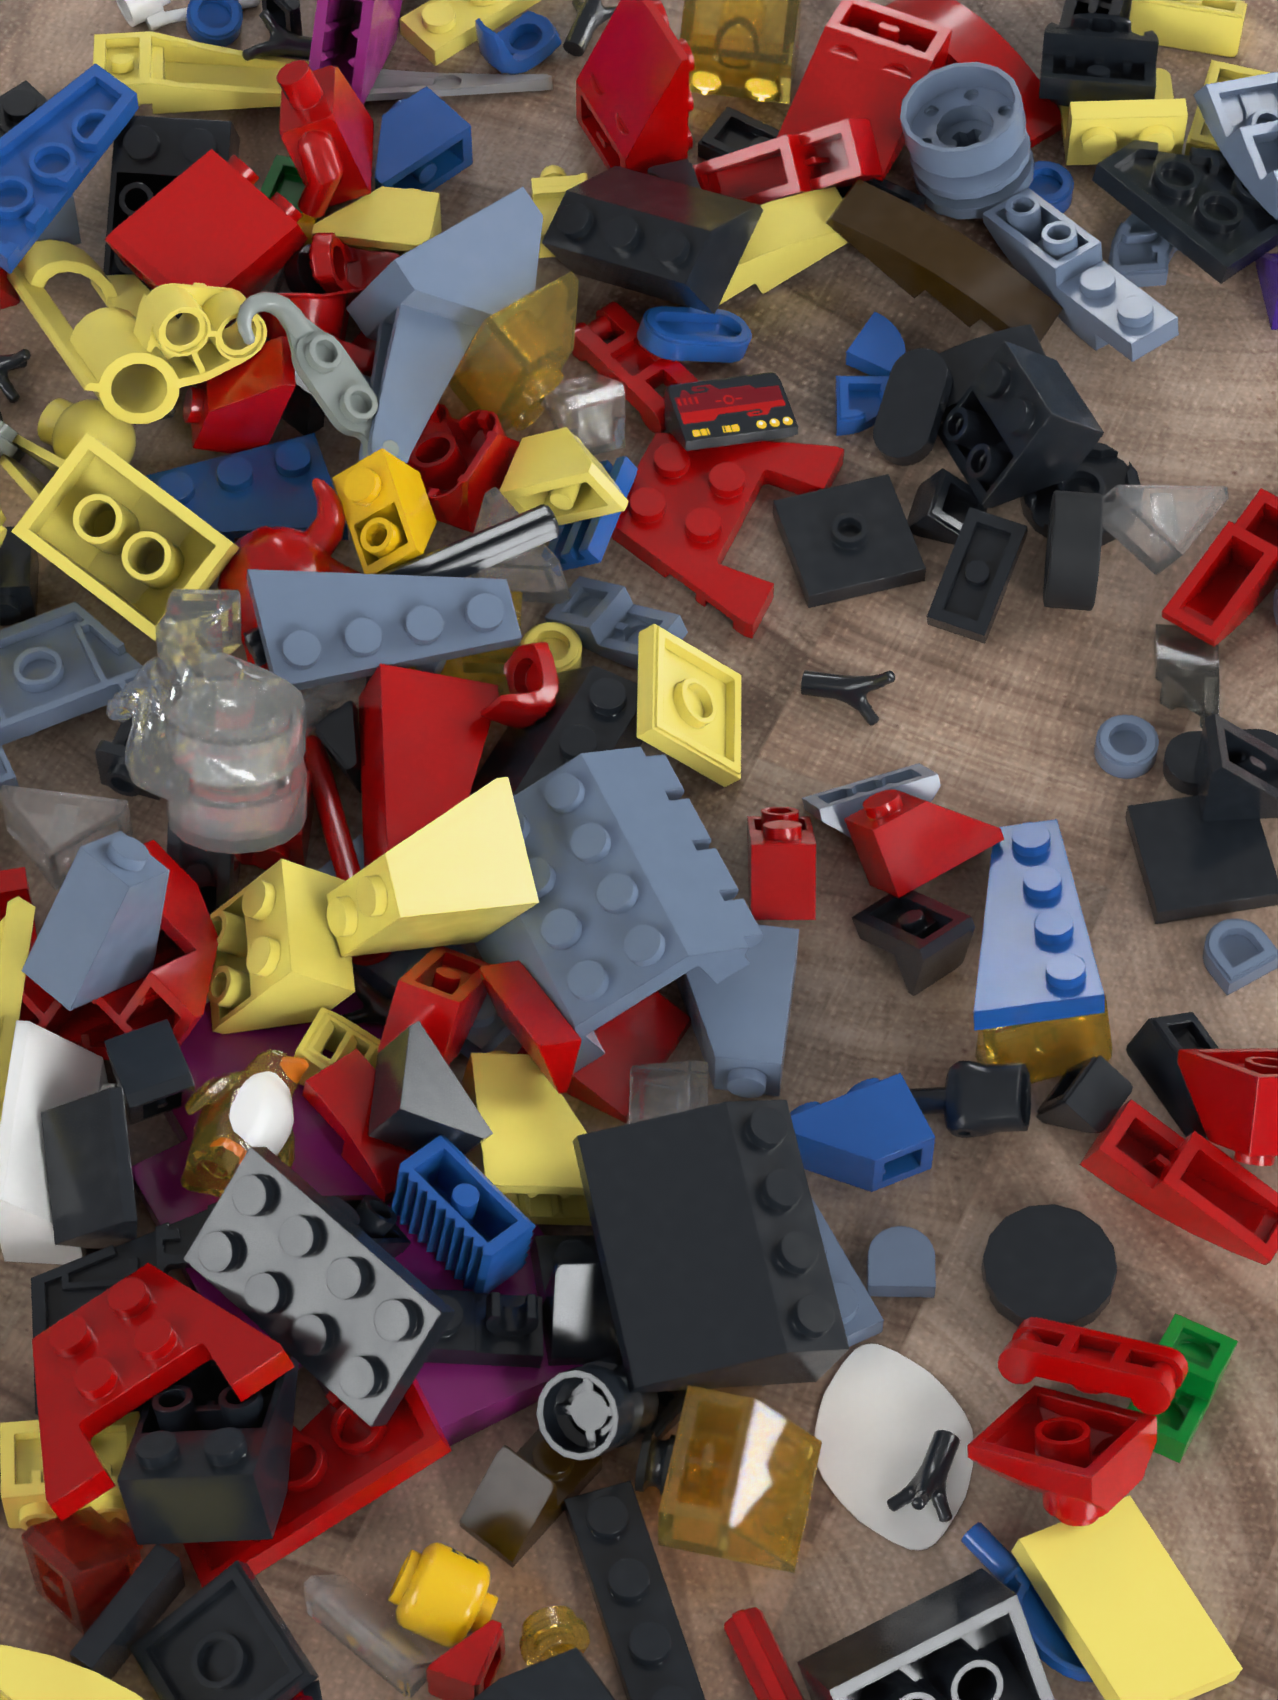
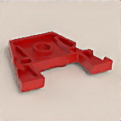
[611,432,844,639]
[32,1263,295,1521]

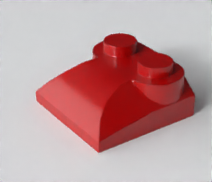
[967,1385,1157,1526]

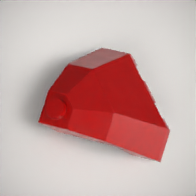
[19,839,218,1060]

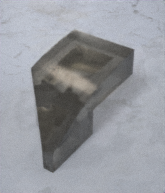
[1153,624,1220,729]

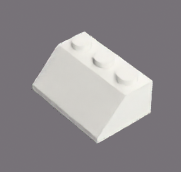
[0,1020,118,1265]

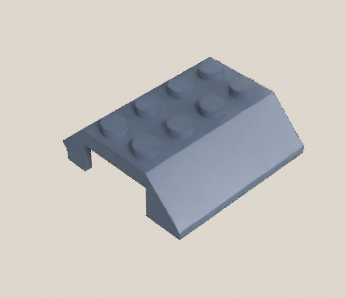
[475,747,764,1073]

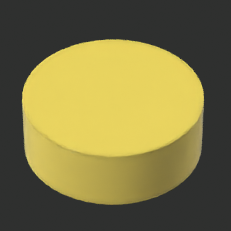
[521,622,582,673]

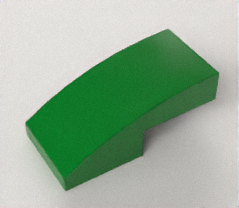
[1127,1313,1238,1463]

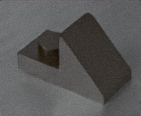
[460,1428,602,1568]

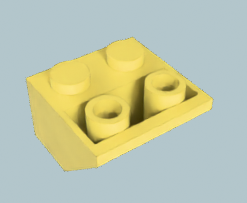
[207,859,355,1034]

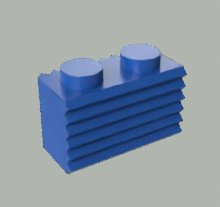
[391,1135,536,1294]

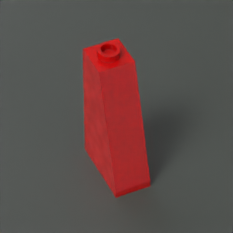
[358,663,499,868]

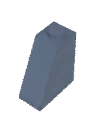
[21,831,170,1011]
[676,924,799,1098]

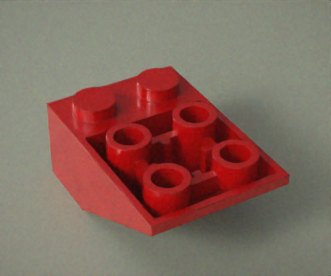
[576,0,695,174]
[777,0,952,181]

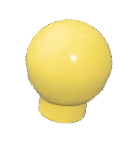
[37,398,136,463]

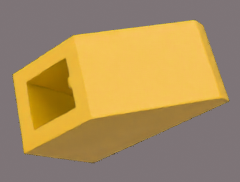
[332,448,437,574]

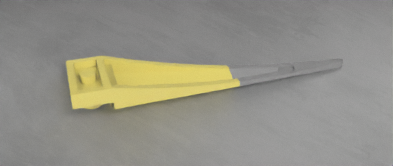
[93,31,553,114]

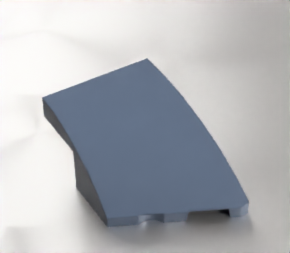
[1193,72,1278,220]

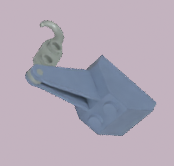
[237,186,543,463]

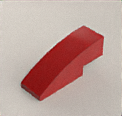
[693,118,883,205]
[1162,488,1278,647]
[1079,1099,1278,1265]

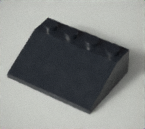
[573,1100,849,1393]

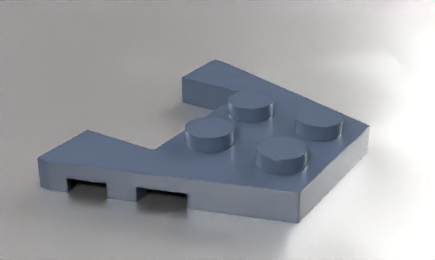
[0,601,198,800]

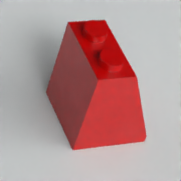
[104,149,308,329]

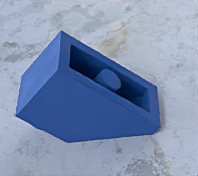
[375,86,473,192]

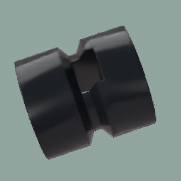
[536,1355,659,1461]

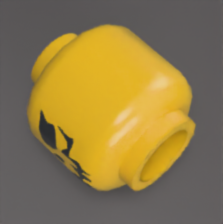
[388,1542,498,1648]

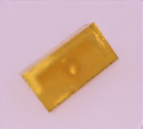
[975,993,1113,1084]

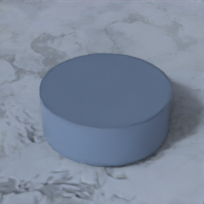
[1094,715,1159,779]

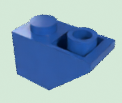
[790,1073,935,1192]

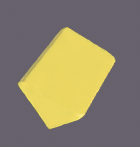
[1129,0,1247,57]

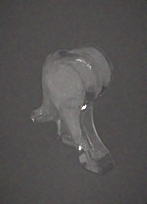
[106,589,366,854]

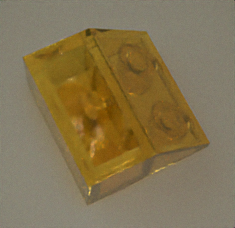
[658,1385,822,1573]

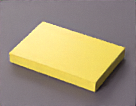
[1011,1495,1243,1700]

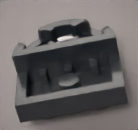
[1039,13,1159,107]

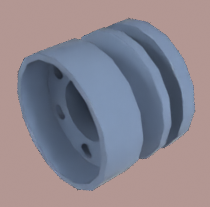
[900,62,1035,219]

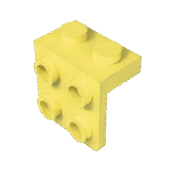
[1059,68,1188,165]

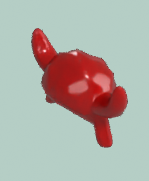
[179,478,362,683]

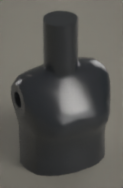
[910,1061,1031,1138]

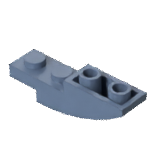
[982,188,1179,362]

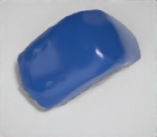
[475,10,562,75]

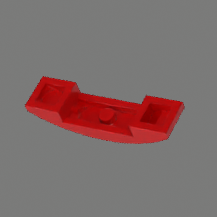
[885,0,1062,148]

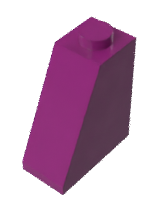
[309,0,402,105]

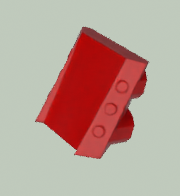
[406,404,520,533]

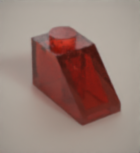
[21,1506,143,1635]

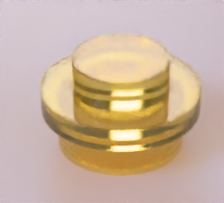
[519,1605,590,1666]

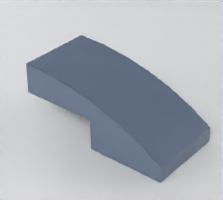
[544,576,688,670]

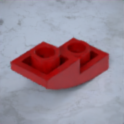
[302,1049,415,1202]

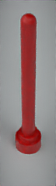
[300,735,392,966]

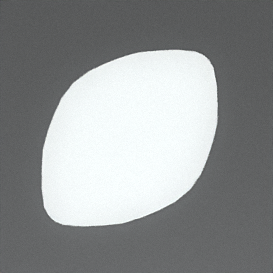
[814,1343,974,1551]

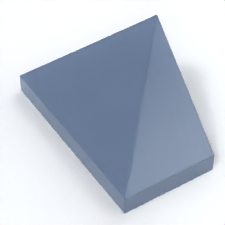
[802,763,941,838]

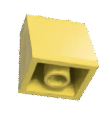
[327,777,539,958]

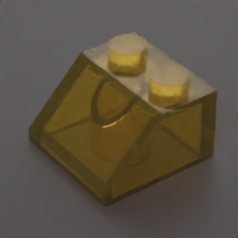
[680,0,802,104]
[448,271,579,431]

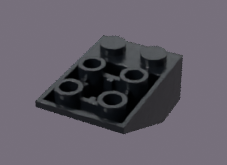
[103,115,240,291]
[117,1349,299,1545]

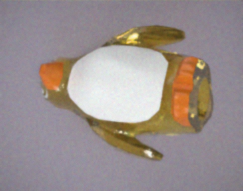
[180,1049,309,1197]

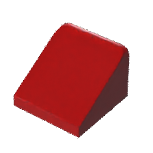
[426,1620,505,1700]

